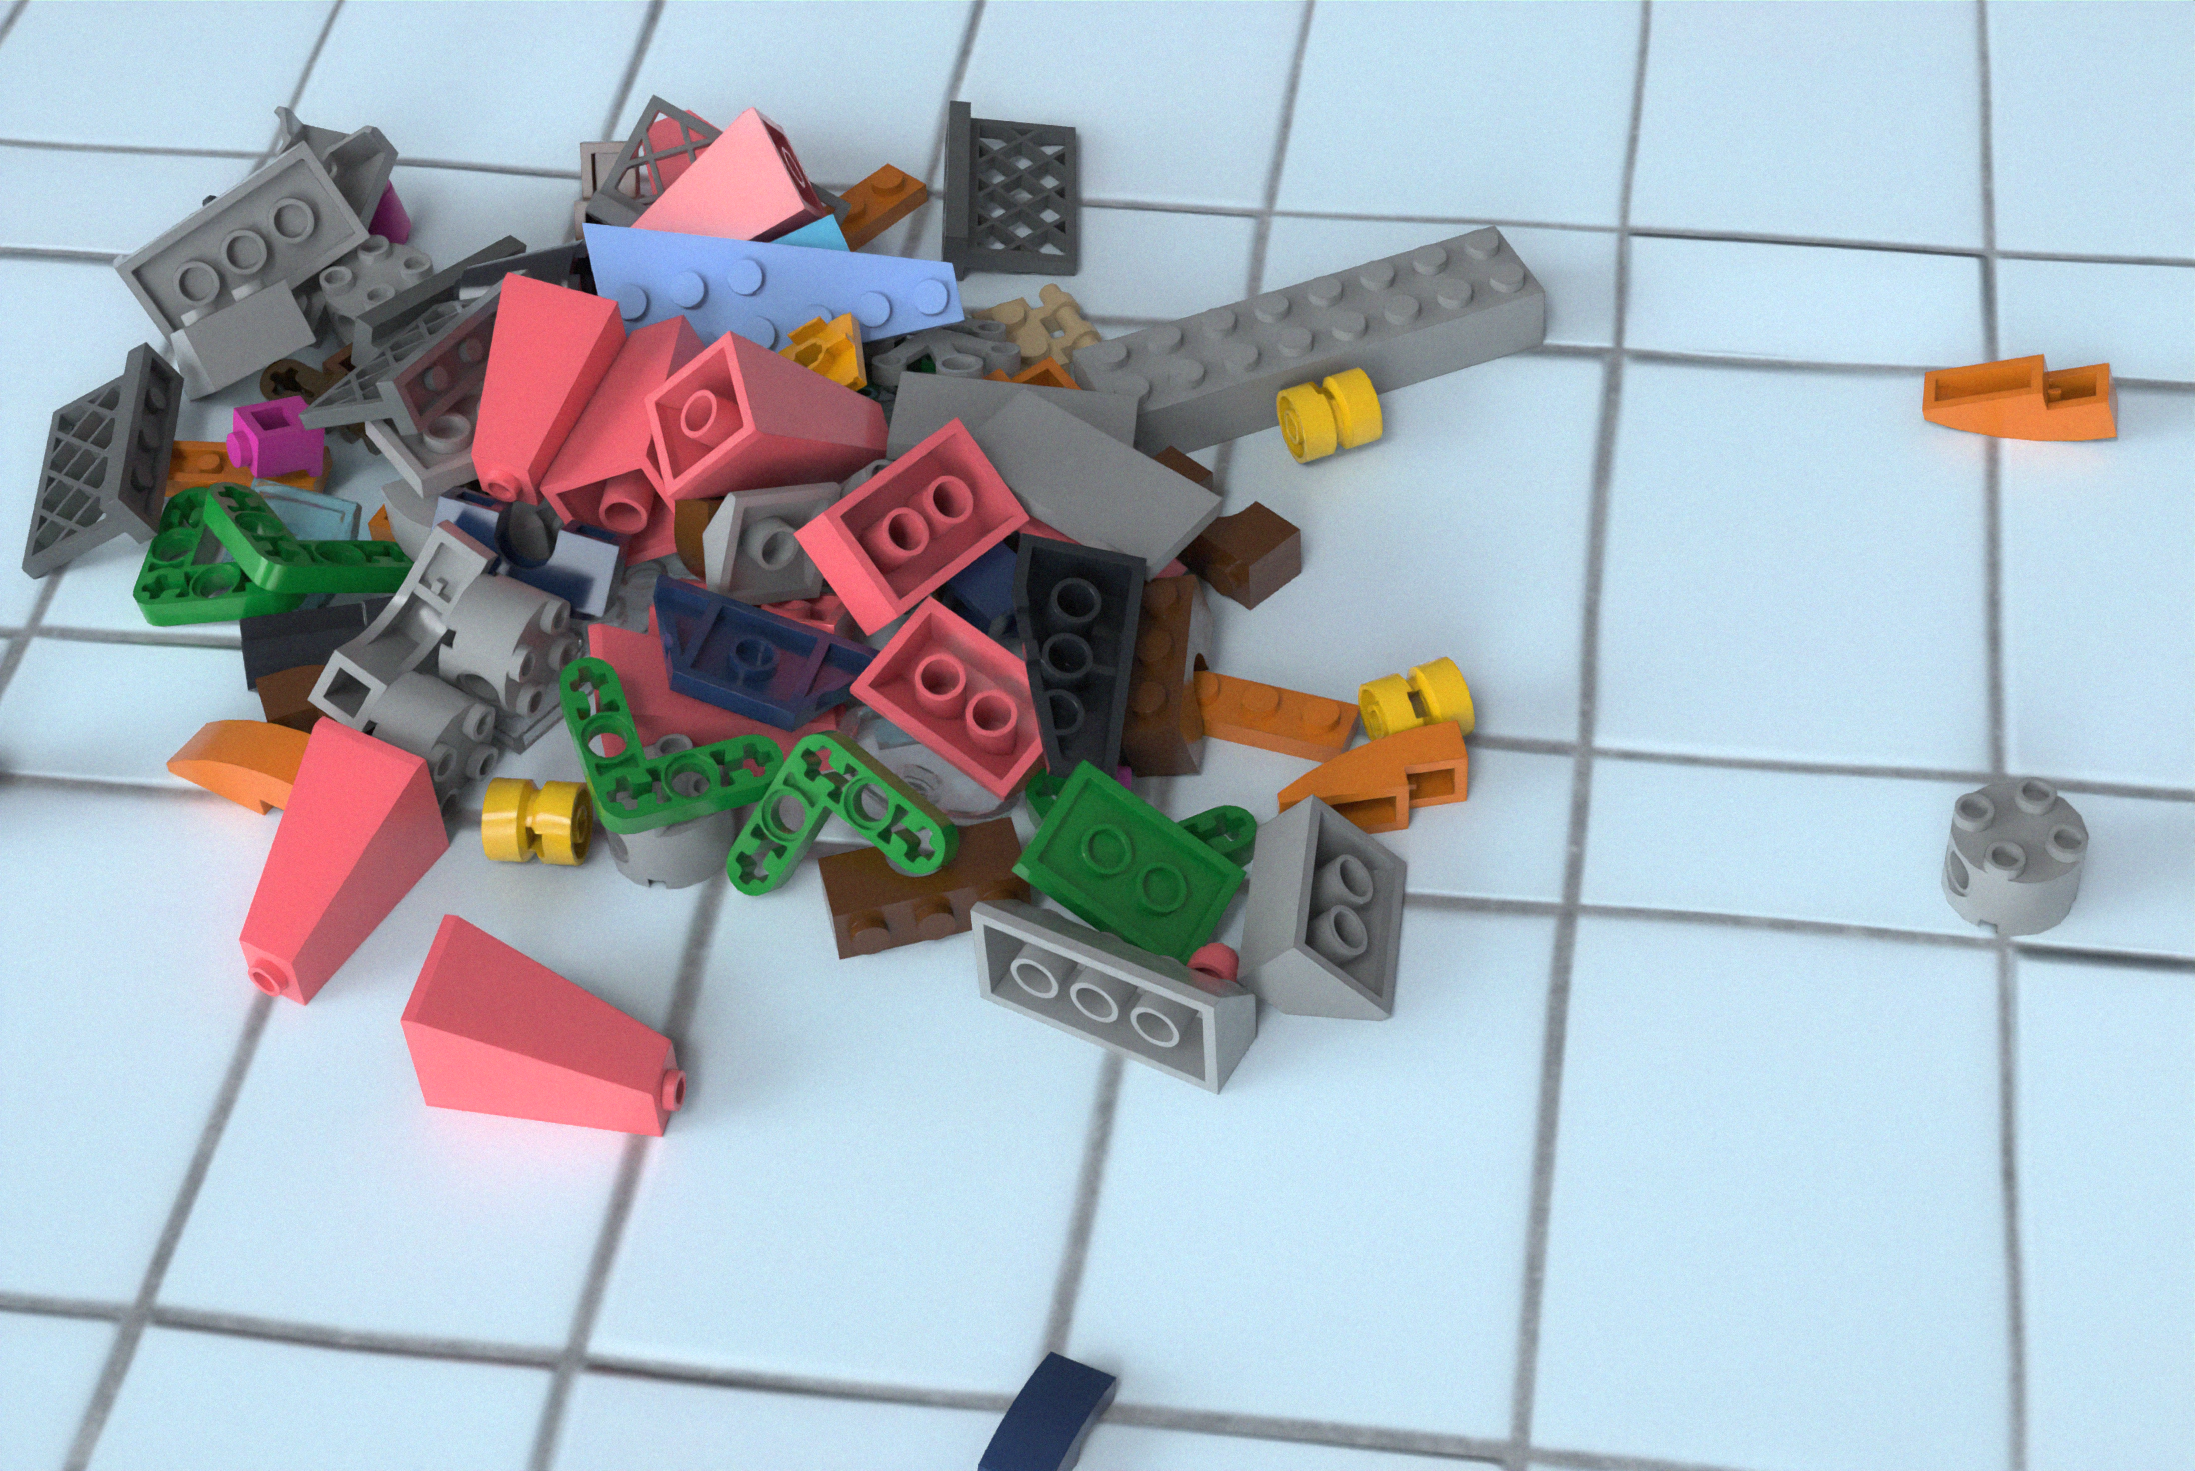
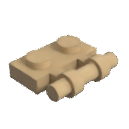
[972,283,1102,379]

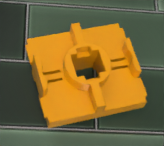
[778,312,867,391]

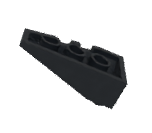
[1011,533,1147,780]

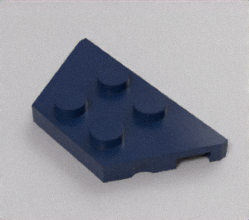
[653,574,881,733]

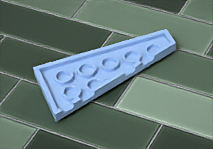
[582,223,965,354]

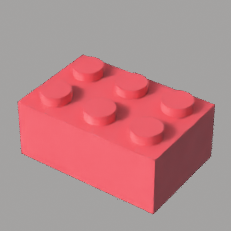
[793,417,1030,637]

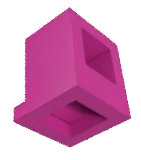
[226,395,325,479]

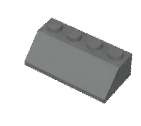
[970,899,1256,1095]

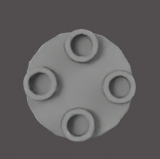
[319,235,435,350]
[438,571,578,718]
[367,670,498,822]
[604,733,738,889]
[1941,777,2089,937]

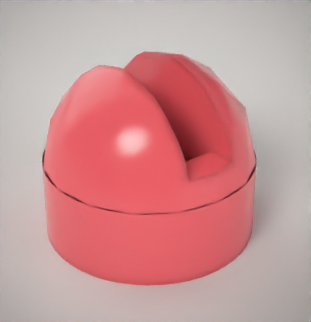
[1186,943,1239,984]

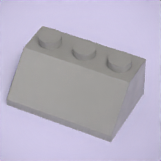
[1236,794,1406,1021]

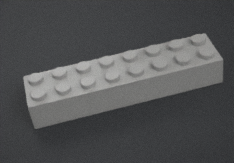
[1073,225,1546,458]

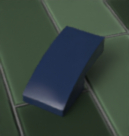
[977,1352,1117,1471]

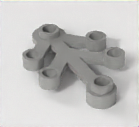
[862,316,1021,386]

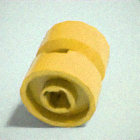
[1276,367,1383,464]
[1358,657,1475,742]
[481,777,593,866]

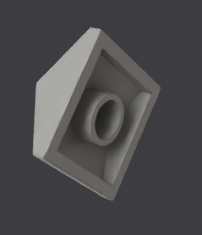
[703,482,842,606]

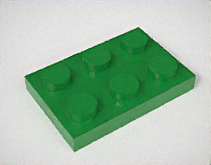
[1011,759,1247,966]

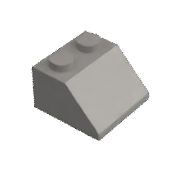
[170,277,317,401]

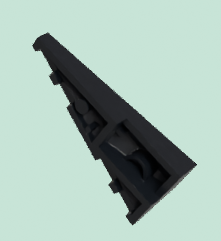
[239,596,394,692]

